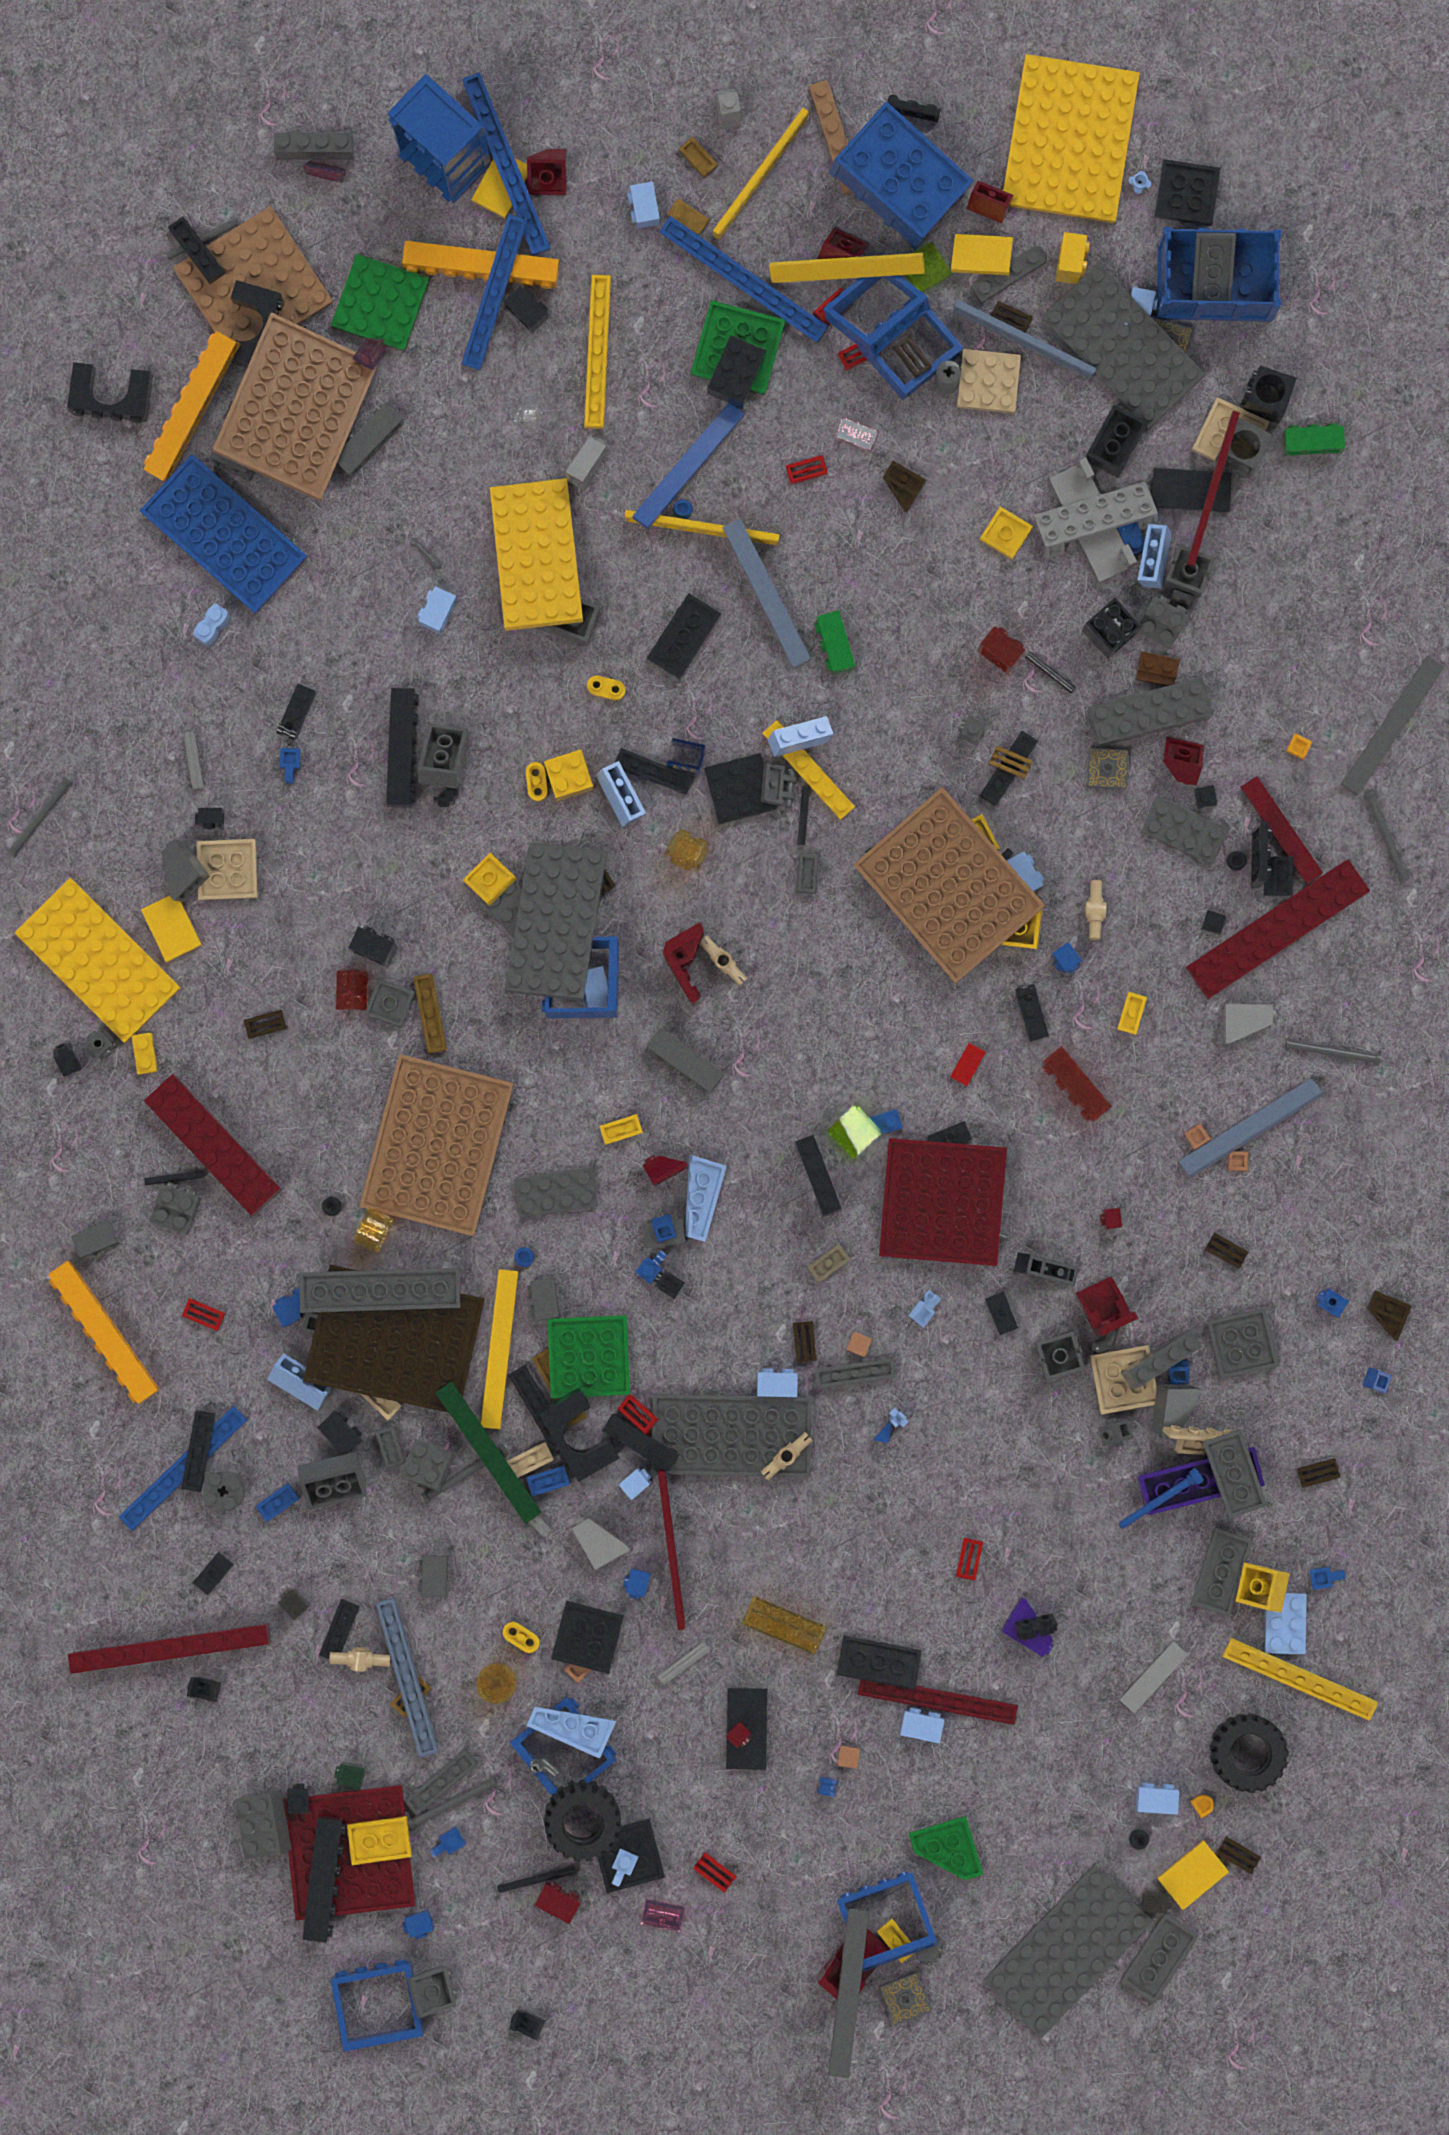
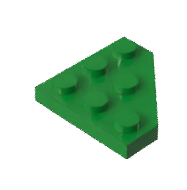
[908,1815,984,1880]

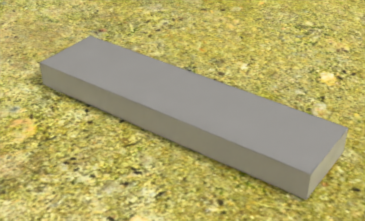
[1119,1641,1188,1713]

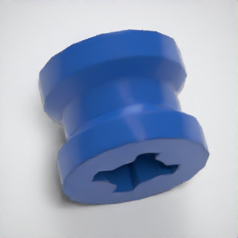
[817,1776,839,1797]

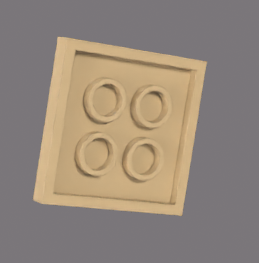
[957,349,1021,414]
[1191,397,1269,469]
[196,839,258,901]
[1090,1345,1157,1414]

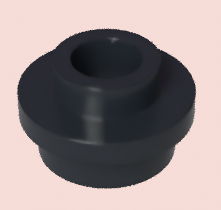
[1226,851,1246,871]
[322,1197,342,1216]
[1129,1829,1149,1850]

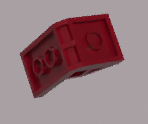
[663,922,704,1007]
[1075,1276,1138,1336]
[817,1928,891,2000]

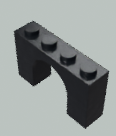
[230,280,285,367]
[67,362,153,424]
[794,1135,842,1218]
[537,1387,620,1482]

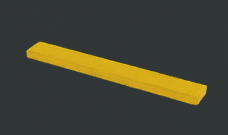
[713,108,809,240]
[769,253,925,283]
[584,275,611,429]
[624,510,780,546]
[481,1269,519,1429]
[1222,1638,1378,1721]

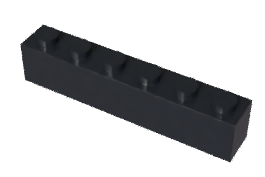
[386,688,419,808]
[302,1816,346,1943]

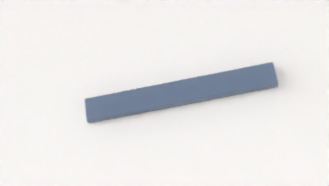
[953,299,1096,379]
[722,519,811,668]
[1179,1078,1323,1178]
[375,1597,439,1758]

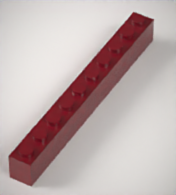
[68,1623,272,1674]

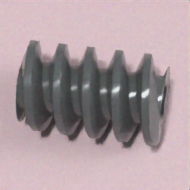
[935,361,961,394]

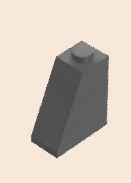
[161,839,210,902]
[1151,1384,1201,1439]

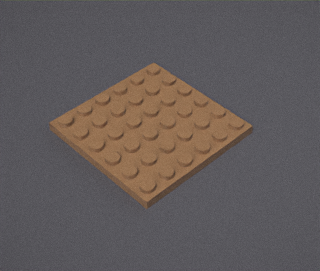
[173,206,333,365]

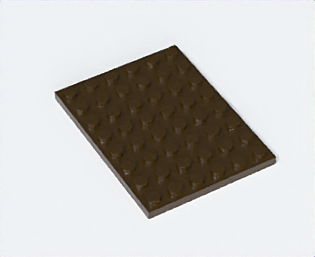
[303,1264,485,1413]

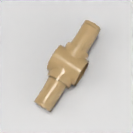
[1085,880,1106,940]
[699,935,748,986]
[760,1432,813,1481]
[329,1647,390,1672]

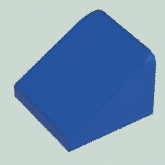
[651,1214,677,1243]
[1168,1359,1189,1384]
[1363,1368,1392,1394]
[873,1423,892,1443]

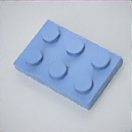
[1264,1593,1306,1654]

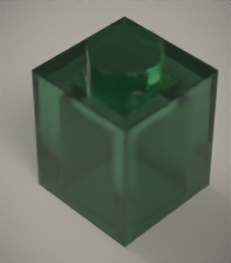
[334,1762,366,1789]

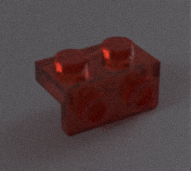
[336,970,368,1011]

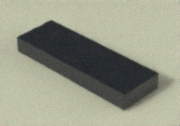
[319,1599,360,1659]

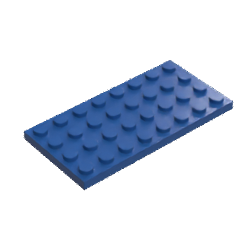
[139,454,308,614]

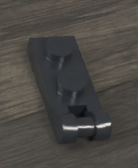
[887,95,941,123]
[276,684,316,741]
[1015,984,1049,1042]

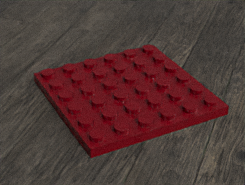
[879,1138,1007,1266]
[283,1784,416,1921]

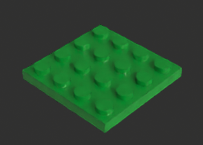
[331,254,430,352]
[690,300,785,395]
[547,1315,630,1398]

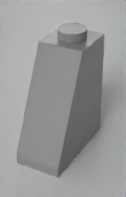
[715,88,741,130]
[566,437,607,491]
[1223,1004,1276,1045]
[572,1516,630,1570]

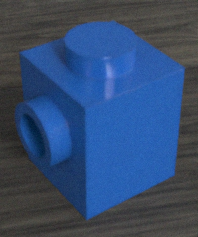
[1051,942,1082,974]
[1315,1288,1349,1318]
[623,1568,651,1600]
[402,1908,435,1939]

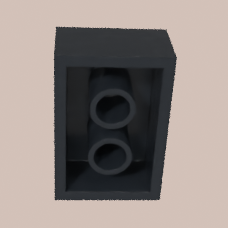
[707,335,766,409]
[1086,404,1148,478]

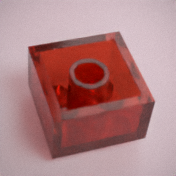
[977,626,1025,675]

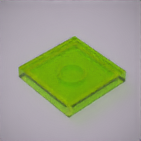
[906,241,952,293]
[827,1104,882,1160]

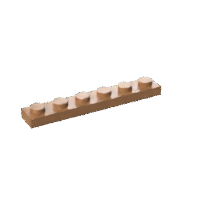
[809,80,853,196]

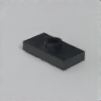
[928,1121,972,1144]
[985,1291,1018,1336]
[192,1552,234,1595]

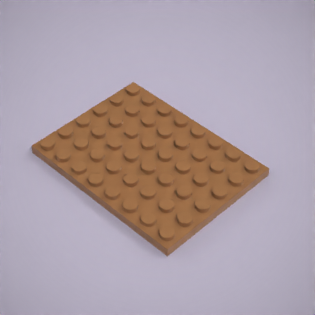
[211,312,378,501]
[853,787,1046,984]
[359,1054,514,1236]

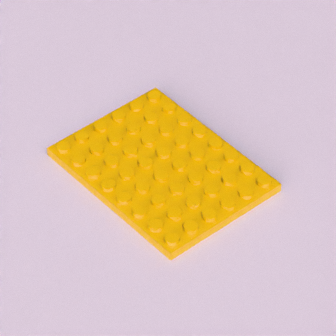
[1001,54,1140,223]

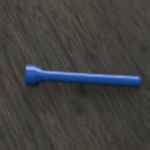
[1119,1468,1204,1529]

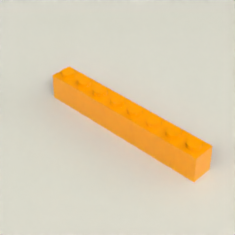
[402,241,560,289]
[143,331,241,481]
[48,1261,160,1404]

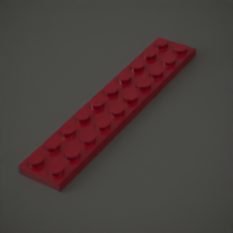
[1185,859,1370,1000]

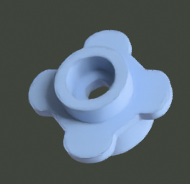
[1128,171,1151,194]

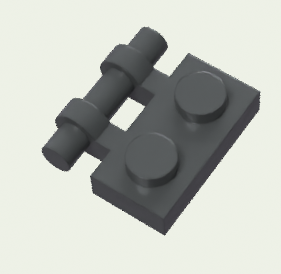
[761,763,796,808]

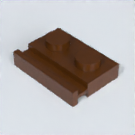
[1135,651,1180,686]

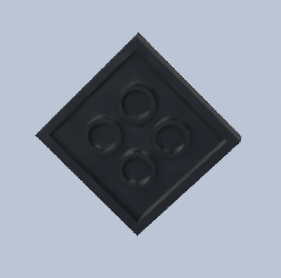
[1154,159,1221,226]
[704,753,776,825]
[1251,821,1272,888]
[551,1600,624,1674]
[591,1818,665,1893]

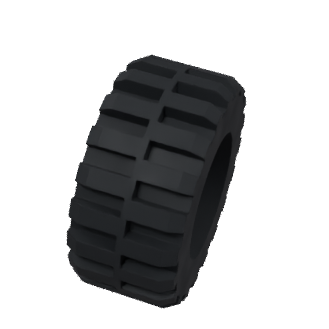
[1209,1713,1289,1793]
[544,1780,621,1862]

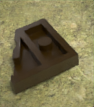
[883,461,926,513]
[1367,1291,1412,1341]

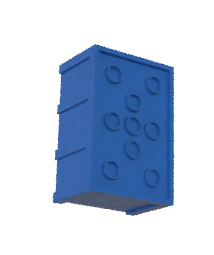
[388,73,491,203]
[829,101,974,251]
[1156,227,1281,322]

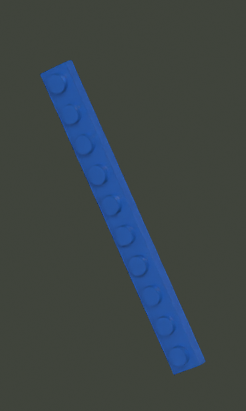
[462,72,551,256]
[659,216,828,343]

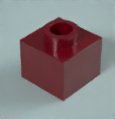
[1100,1208,1122,1230]
[725,1720,751,1748]

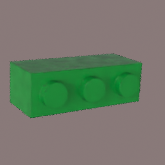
[1283,423,1345,456]
[814,610,856,676]

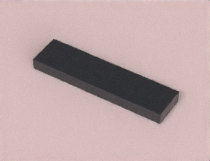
[168,216,226,284]
[979,731,1038,807]
[615,748,693,795]
[508,1365,565,1443]
[181,1410,216,1492]
[602,1414,679,1472]

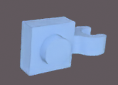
[908,1290,941,1328]
[889,1408,908,1427]
[612,1848,638,1887]

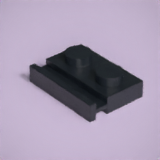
[1264,856,1294,896]

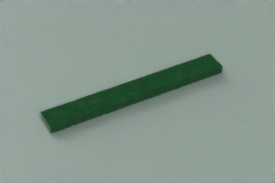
[435,1381,542,1524]

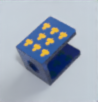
[667,738,706,774]

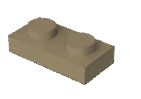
[807,1244,851,1283]

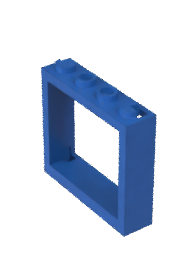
[824,275,930,357]
[858,298,964,401]
[542,936,619,1019]
[510,1696,617,1796]
[837,1871,938,1972]
[331,1959,425,2052]

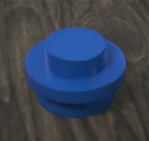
[673,500,693,519]
[514,1247,534,1267]

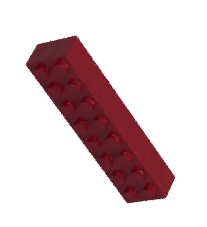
[144,1074,283,1216]

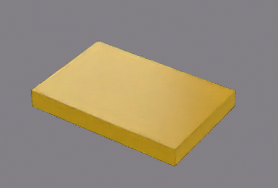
[471,158,527,219]
[951,234,1013,275]
[141,895,202,963]
[347,1816,412,1865]
[1157,1840,1229,1910]

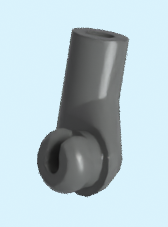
[1091,1331,1117,1354]
[530,1758,560,1778]

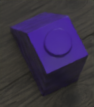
[1001,1596,1054,1657]

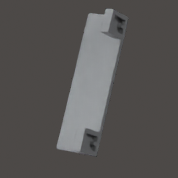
[1049,457,1137,582]
[1034,482,1158,559]

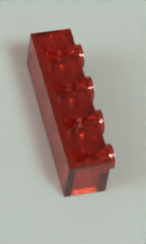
[1042,1046,1112,1123]

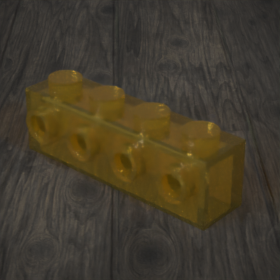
[742,1596,827,1655]

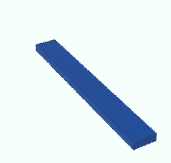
[461,214,528,371]
[632,403,744,530]
[119,1406,248,1531]

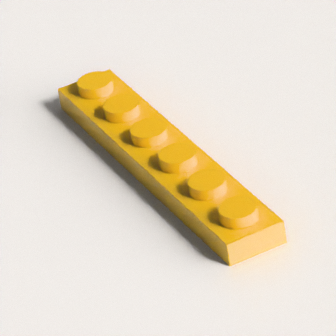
[762,720,855,821]

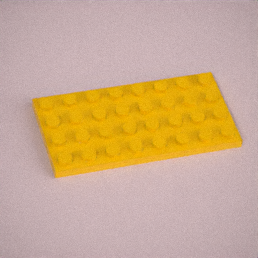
[490,478,583,631]
[14,878,181,1043]

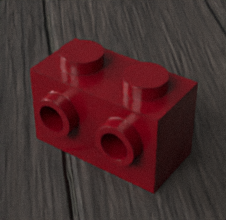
[967,180,1013,224]
[534,1881,582,1925]

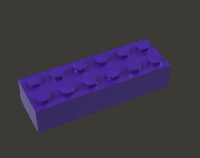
[1136,1446,1265,1515]

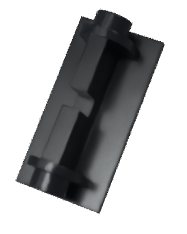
[1014,1613,1058,1641]

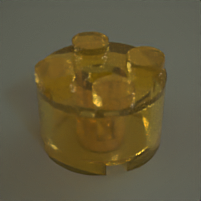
[664,829,709,872]
[353,1207,394,1253]
[476,1661,518,1704]

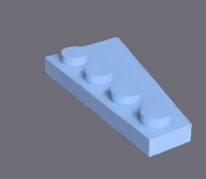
[685,1155,726,1242]
[526,1706,616,1759]

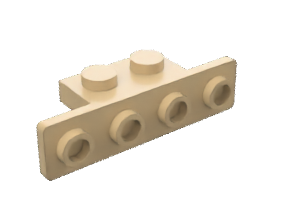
[1162,1425,1233,1455]

